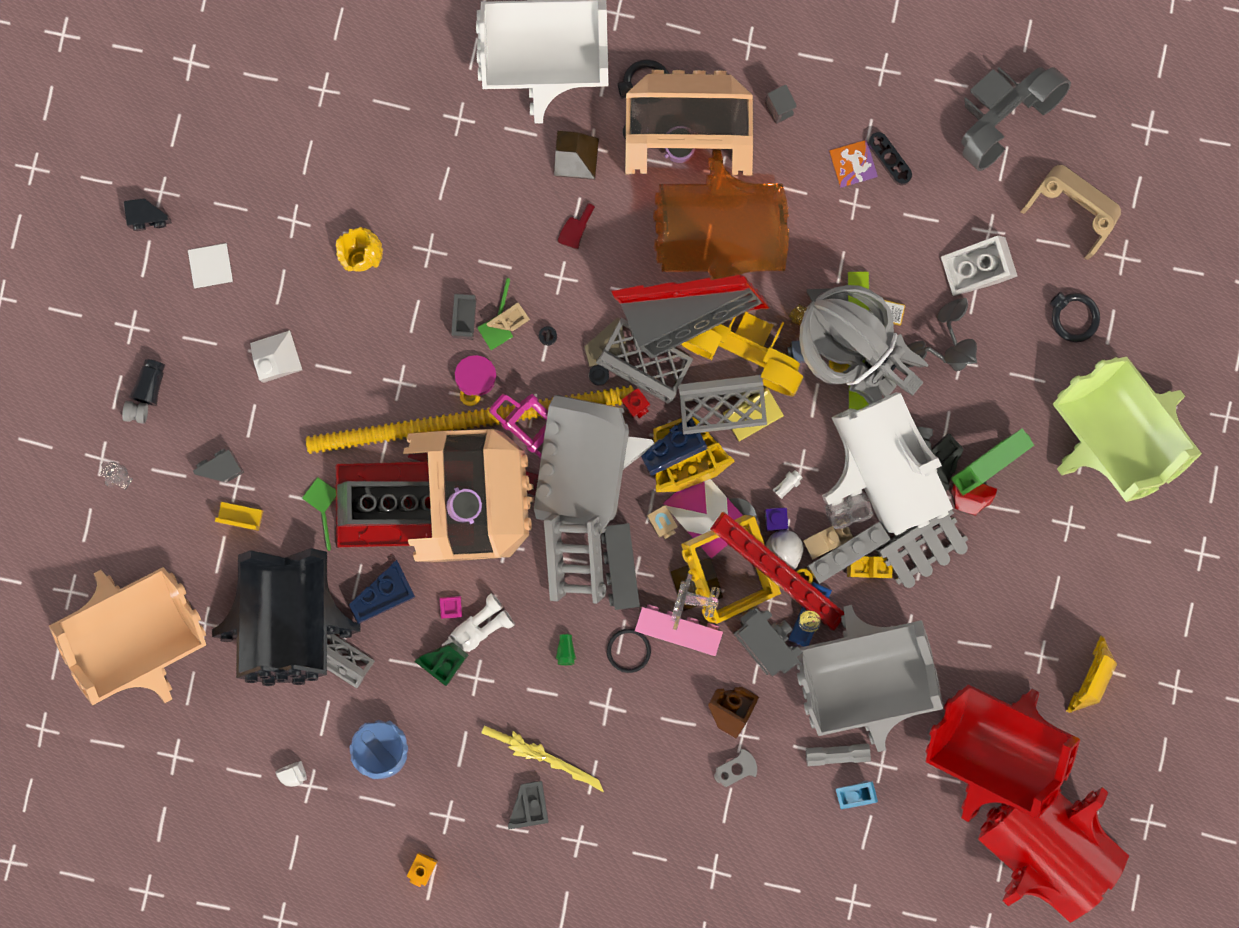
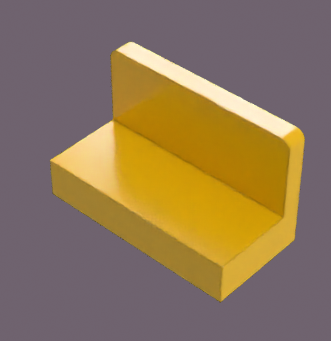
[214,502,263,531]

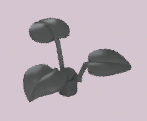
[902,298,977,371]

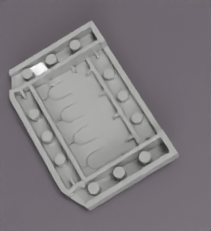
[534,395,629,533]

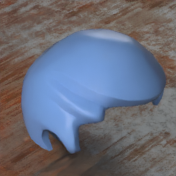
[349,720,408,779]

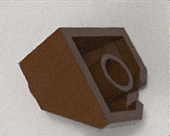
[708,687,759,739]

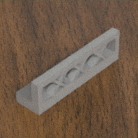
[327,634,375,688]

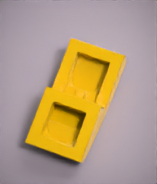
[847,556,892,579]

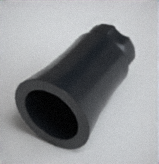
[129,359,165,406]

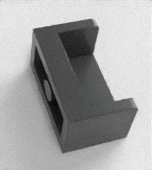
[765,85,797,124]
[451,294,477,340]

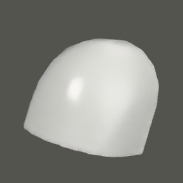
[275,761,307,787]

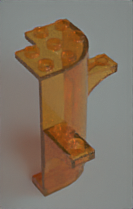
[653,149,789,280]

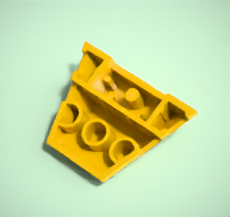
[653,417,734,492]
[1066,636,1117,713]

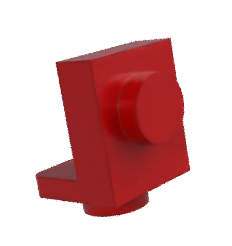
[622,388,650,419]

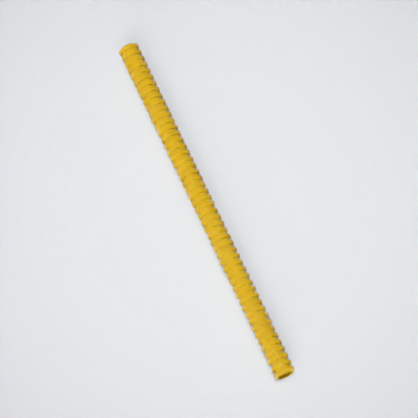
[306,385,634,454]

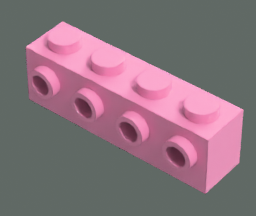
[635,604,723,656]

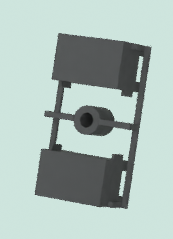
[733,608,803,677]

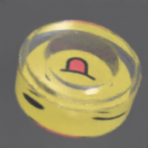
[799,611,821,632]

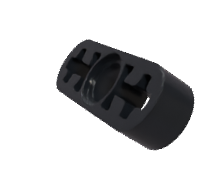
[868,132,912,186]

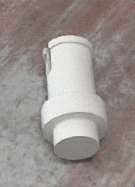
[773,470,803,499]

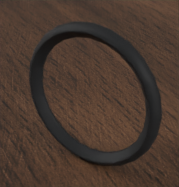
[607,629,651,673]

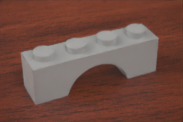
[806,522,891,584]

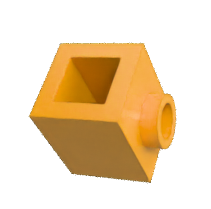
[406,852,438,887]

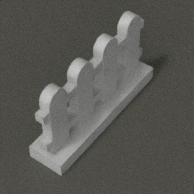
[875,510,968,588]

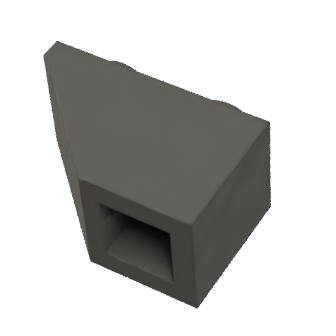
[193,449,244,483]

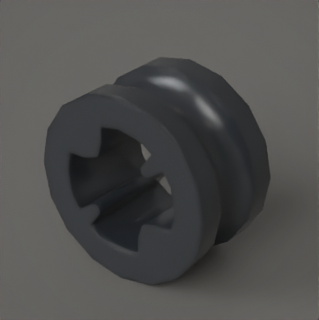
[538,326,557,346]

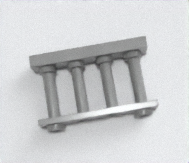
[544,514,606,604]

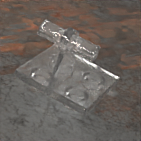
[671,574,720,630]

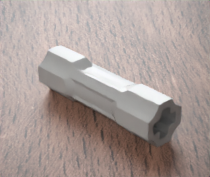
[806,743,871,766]

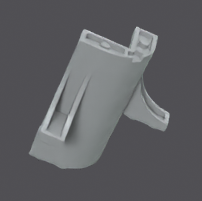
[797,605,943,752]

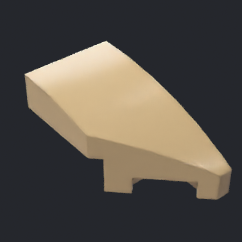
[487,303,530,331]

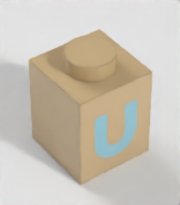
[647,505,678,539]

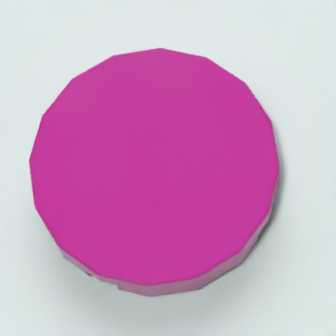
[455,355,496,396]

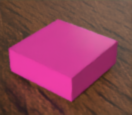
[440,596,462,619]

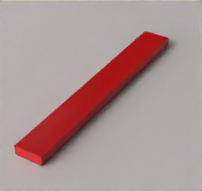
[710,512,845,631]

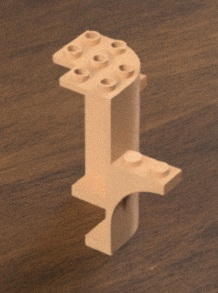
[49,567,206,705]

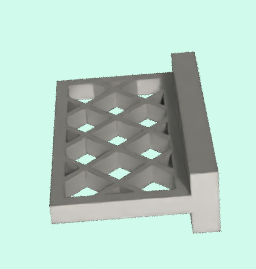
[596,318,693,404]
[679,375,767,434]

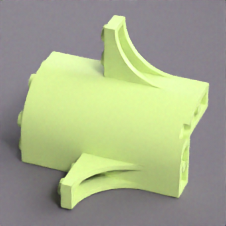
[1053,357,1202,502]

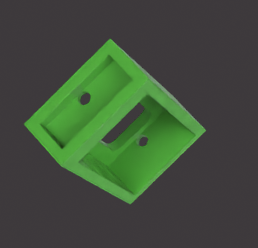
[951,428,1034,495]

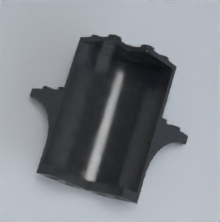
[212,548,361,686]

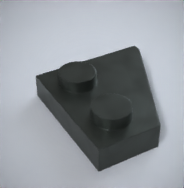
[931,433,963,491]

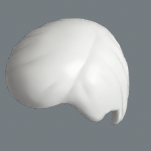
[765,530,803,570]

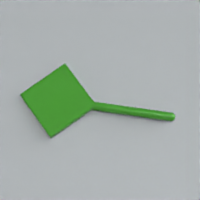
[478,278,513,350]
[302,477,336,551]

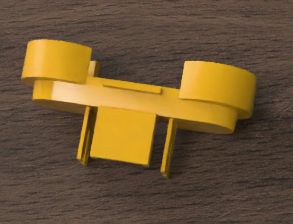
[680,312,803,397]

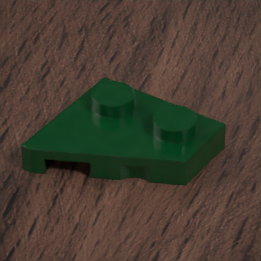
[415,642,469,686]

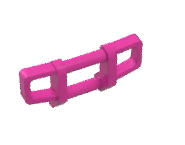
[489,394,548,458]

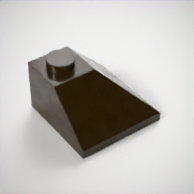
[554,130,599,180]
[670,558,723,611]

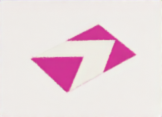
[663,479,743,559]

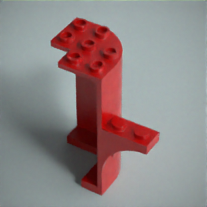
[925,684,1080,822]
[978,787,1129,923]

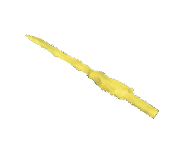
[482,725,604,792]

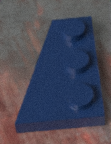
[641,414,708,476]
[349,560,415,624]

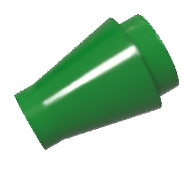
[556,634,576,666]

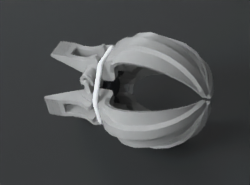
[799,285,929,405]

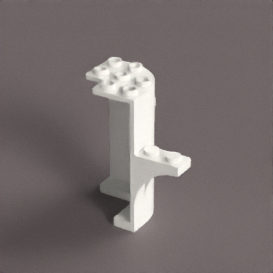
[476,0,608,123]
[822,392,953,535]

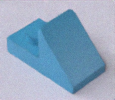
[836,781,878,809]

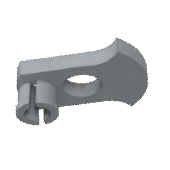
[714,749,757,787]

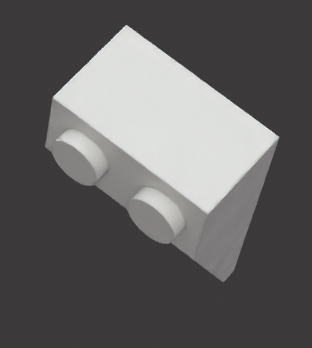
[941,236,1017,296]

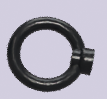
[617,59,669,108]
[1049,292,1100,343]

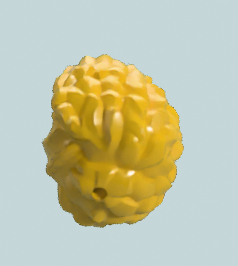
[336,227,383,272]

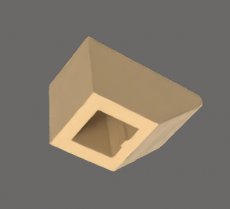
[803,520,853,559]

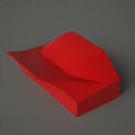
[951,483,997,516]

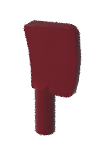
[558,203,595,249]

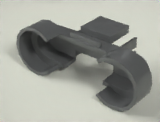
[961,67,1071,171]

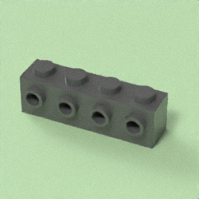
[601,523,640,610]

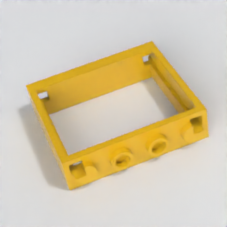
[681,515,781,624]

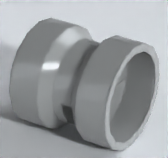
[122,401,148,424]

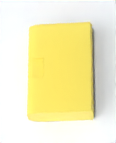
[722,388,784,442]

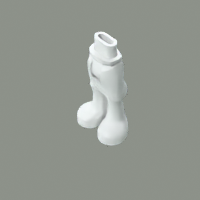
[442,593,515,652]

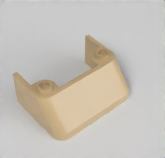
[1020,165,1121,260]

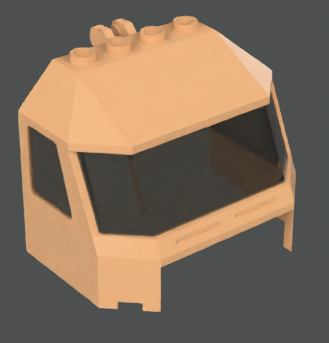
[625,70,753,176]
[403,429,534,562]

